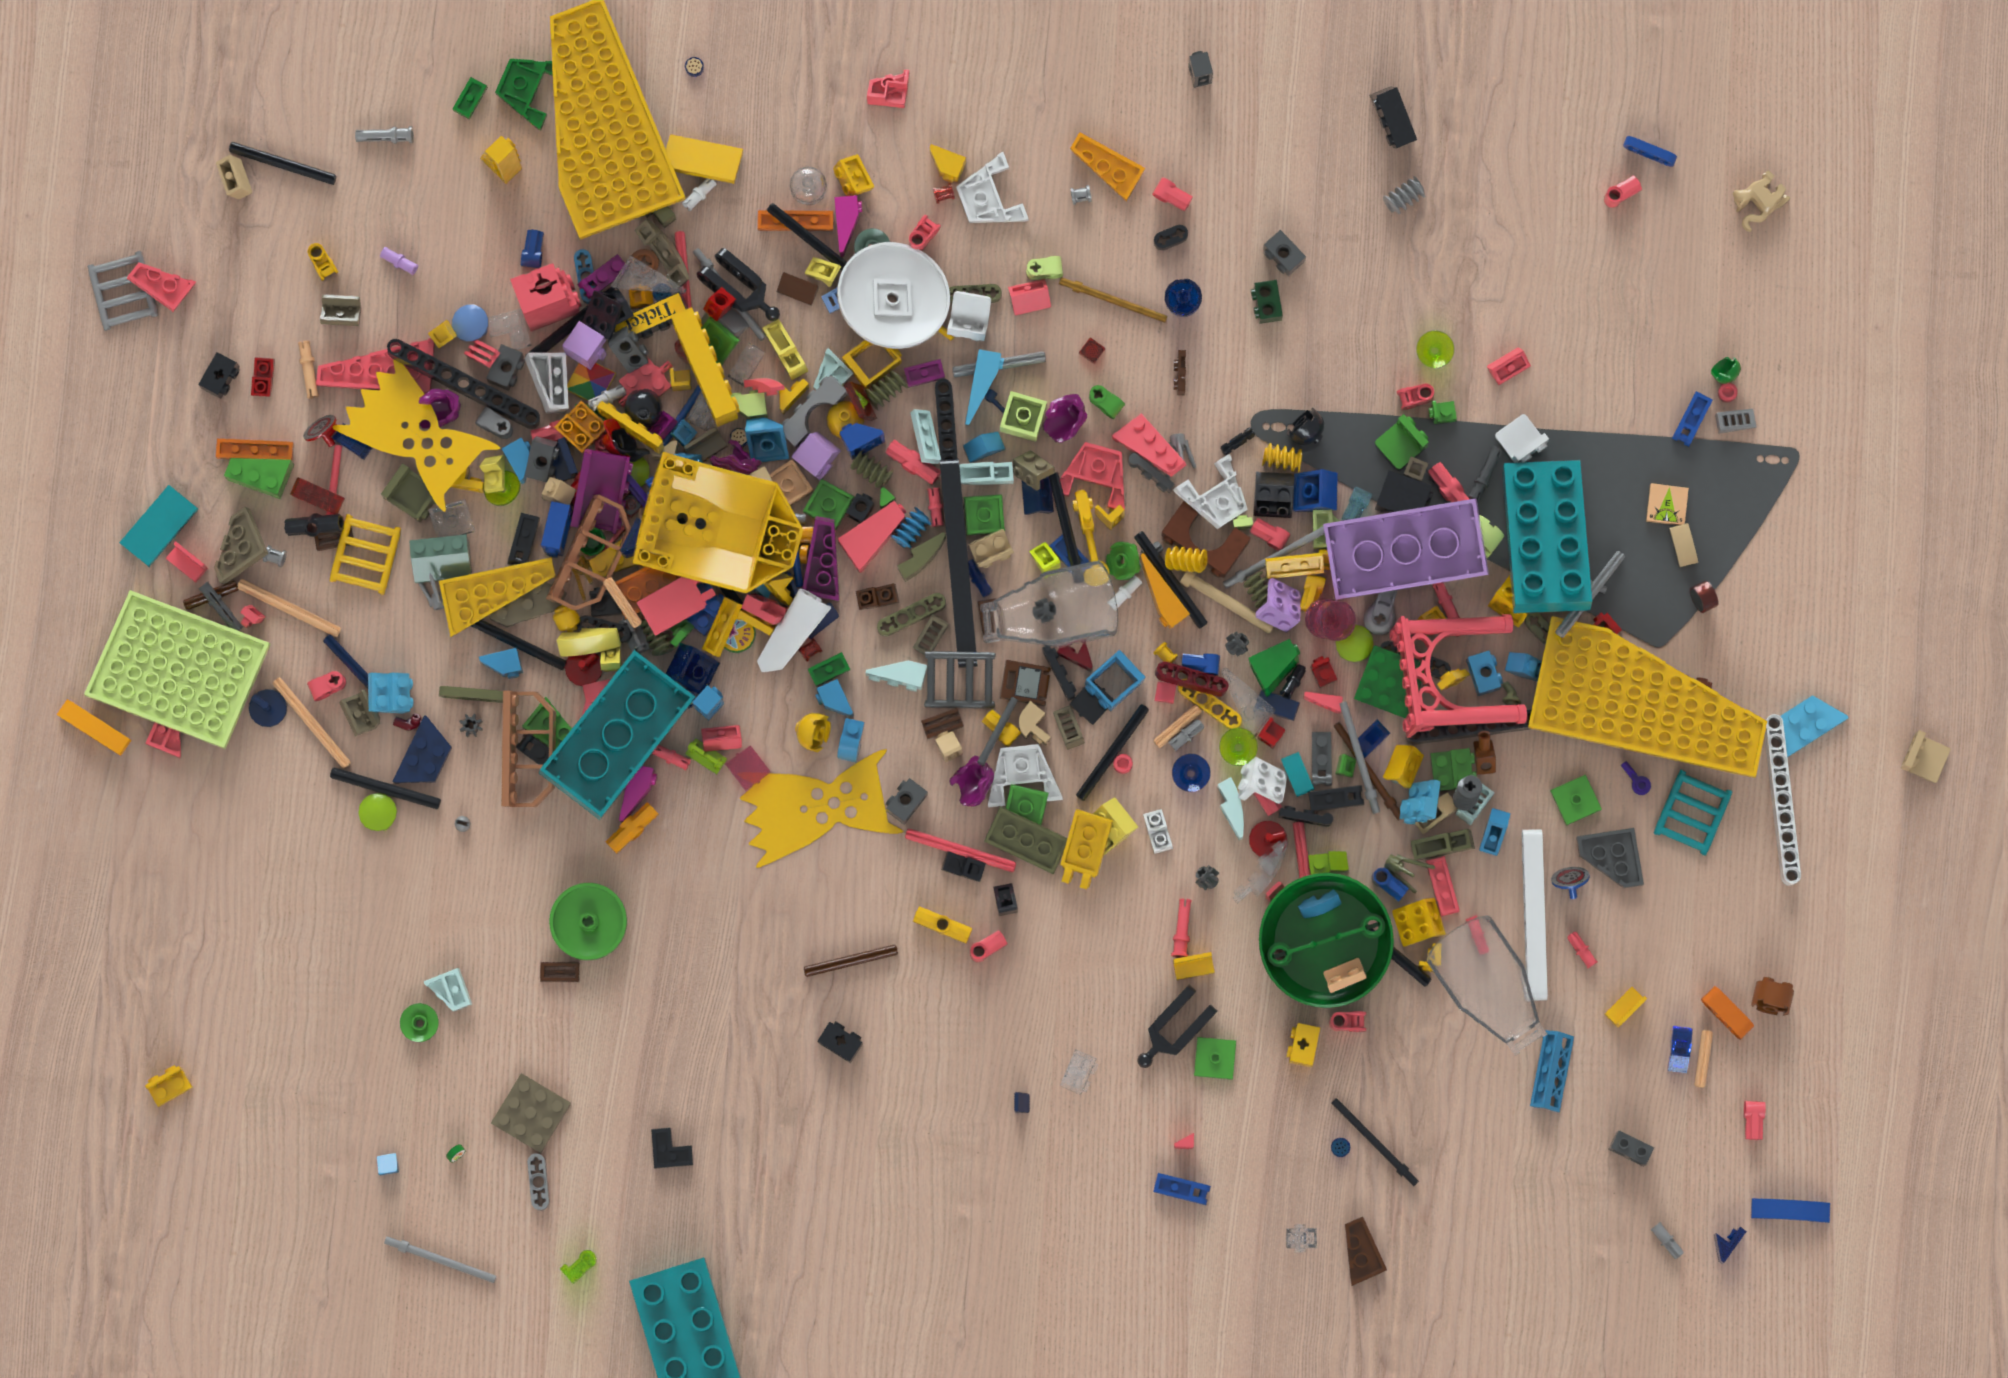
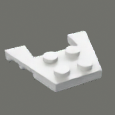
[956,152,1029,223]
[1173,454,1248,529]
[988,744,1063,807]

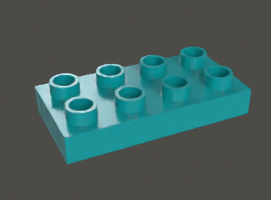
[1502,460,1592,613]
[539,650,695,820]
[629,1257,741,1378]

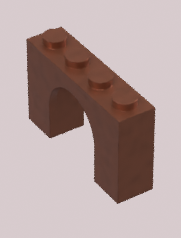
[1161,501,1251,578]

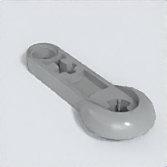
[1364,590,1398,635]

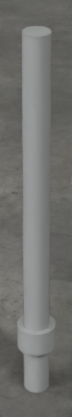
[693,248,767,341]
[1223,526,1325,589]
[1339,701,1380,814]
[384,1236,497,1283]

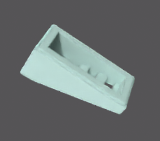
[1455,784,1495,825]

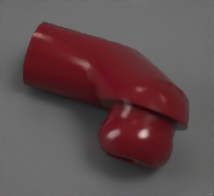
[393,714,422,731]

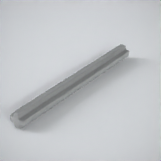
[1555,551,1625,638]

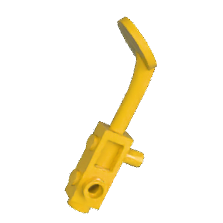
[1072,490,1110,585]

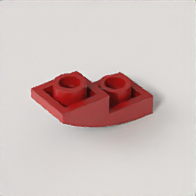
[251,357,275,397]

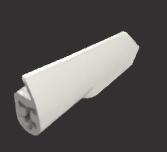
[757,588,831,672]

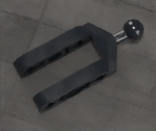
[696,248,780,321]
[1137,984,1218,1068]

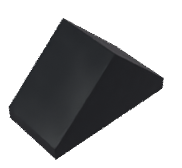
[993,883,1018,916]

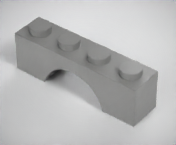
[781,375,850,447]

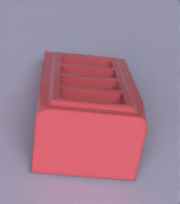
[1303,692,1343,714]

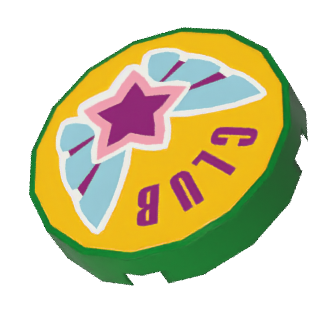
[724,617,756,653]

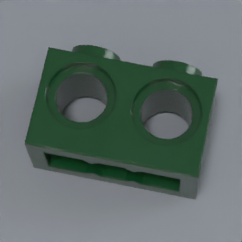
[1251,280,1283,324]

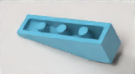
[965,349,1004,425]

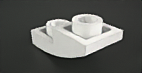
[1143,809,1173,854]

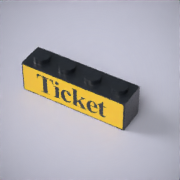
[614,292,689,343]

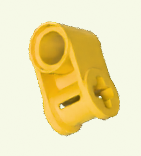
[307,243,338,281]

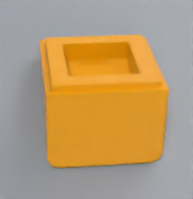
[628,285,654,309]

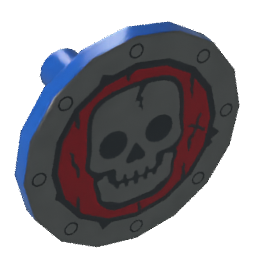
[1551,867,1590,899]

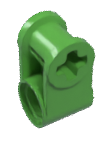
[1089,385,1125,419]

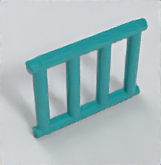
[1653,769,1733,856]

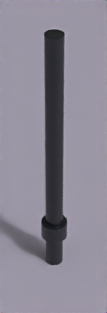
[1331,1098,1419,1186]

